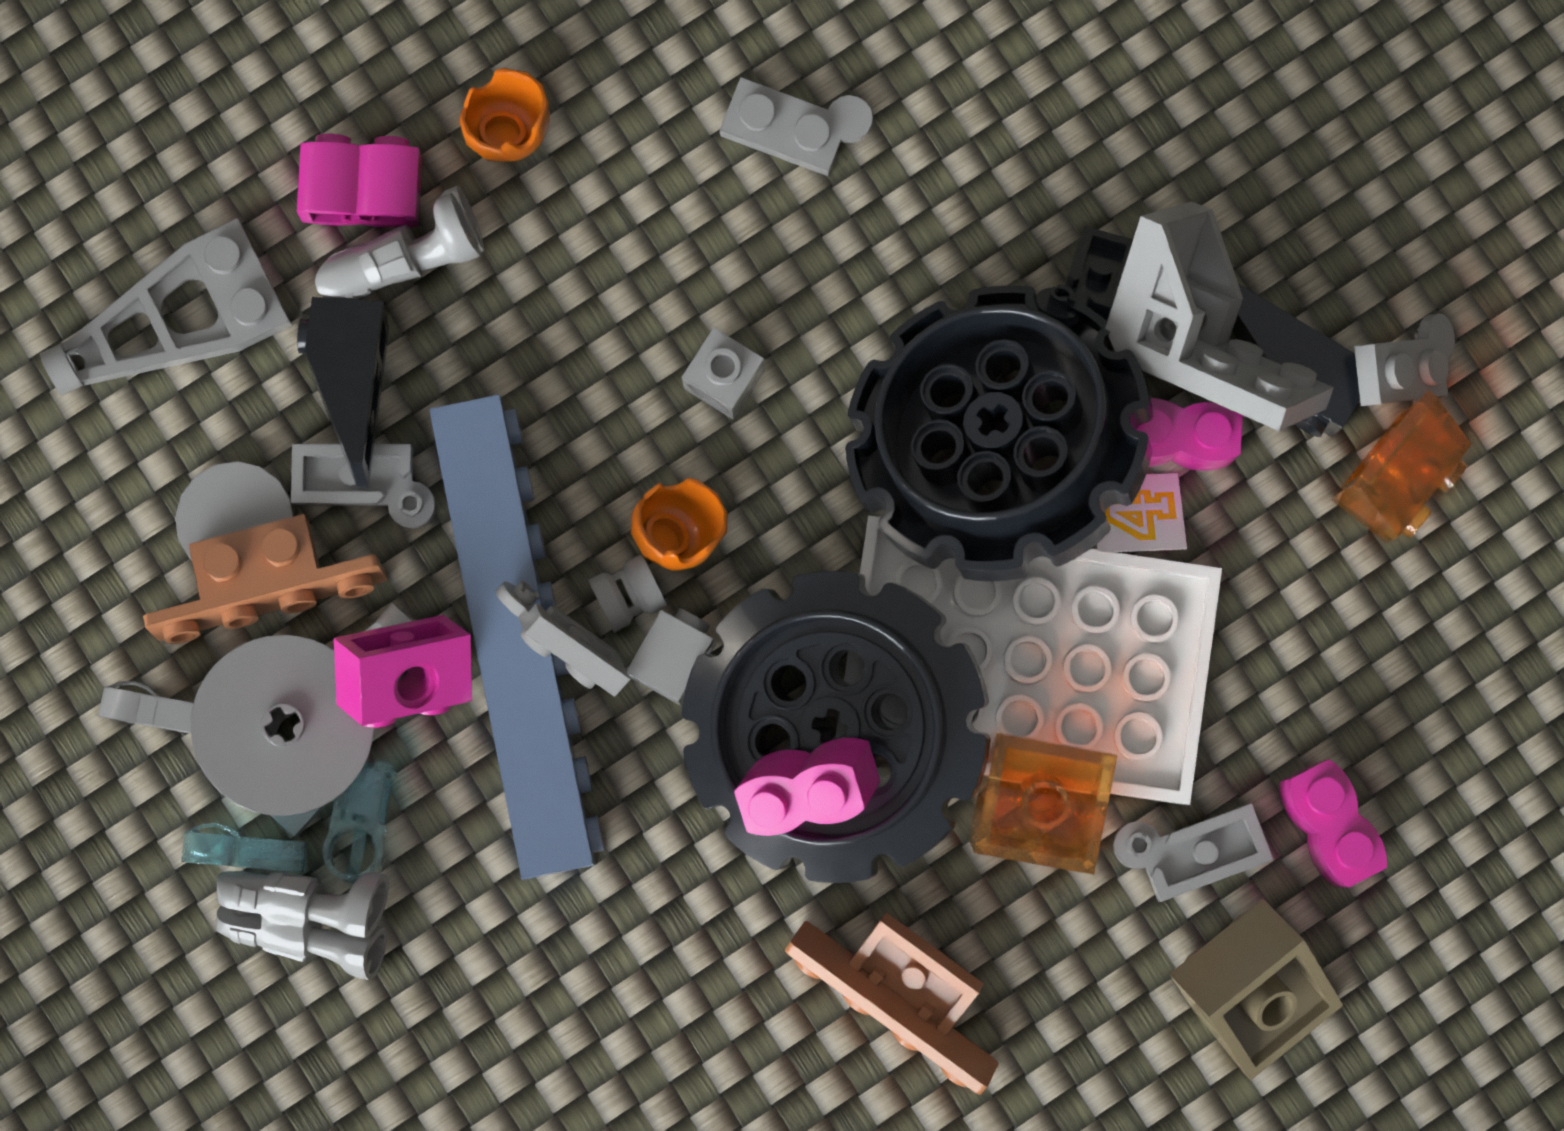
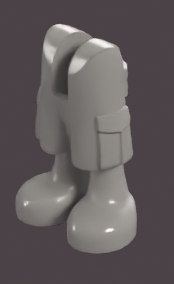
[315,186,485,300]
[216,871,389,980]

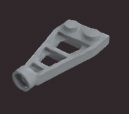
[40,218,292,396]

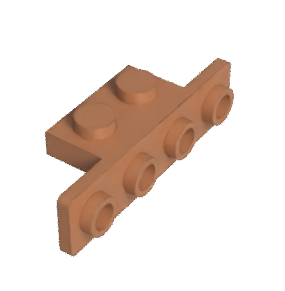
[143,514,387,644]
[785,912,999,1095]

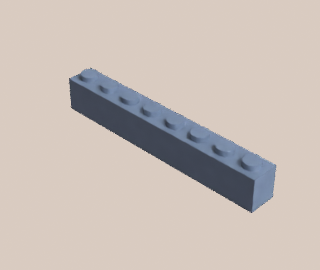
[429,395,604,880]

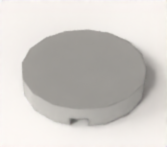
[175,461,295,561]

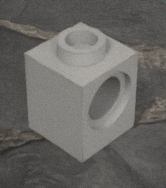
[682,327,765,420]
[627,608,716,706]

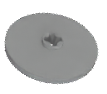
[191,635,374,816]

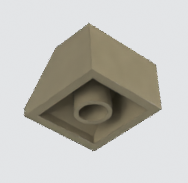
[1169,899,1343,1081]

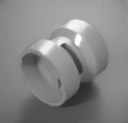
[588,554,668,633]

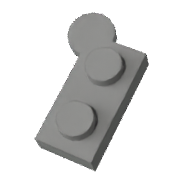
[720,77,873,176]
[1354,313,1455,406]
[291,444,436,529]
[495,580,631,697]
[1113,803,1273,902]

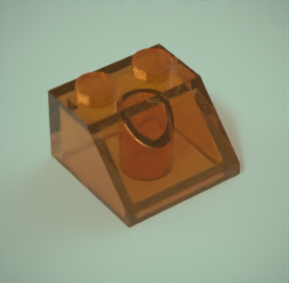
[1331,390,1472,544]
[969,732,1118,875]

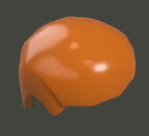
[459,68,550,162]
[631,477,728,571]

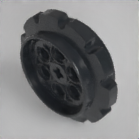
[845,286,1153,581]
[682,571,991,883]

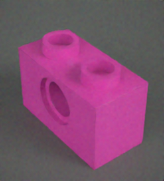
[334,615,472,728]

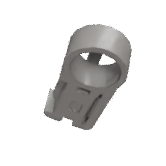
[98,681,193,734]

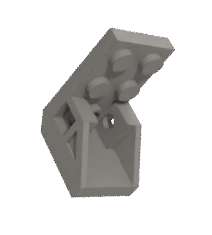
[1105,201,1334,431]

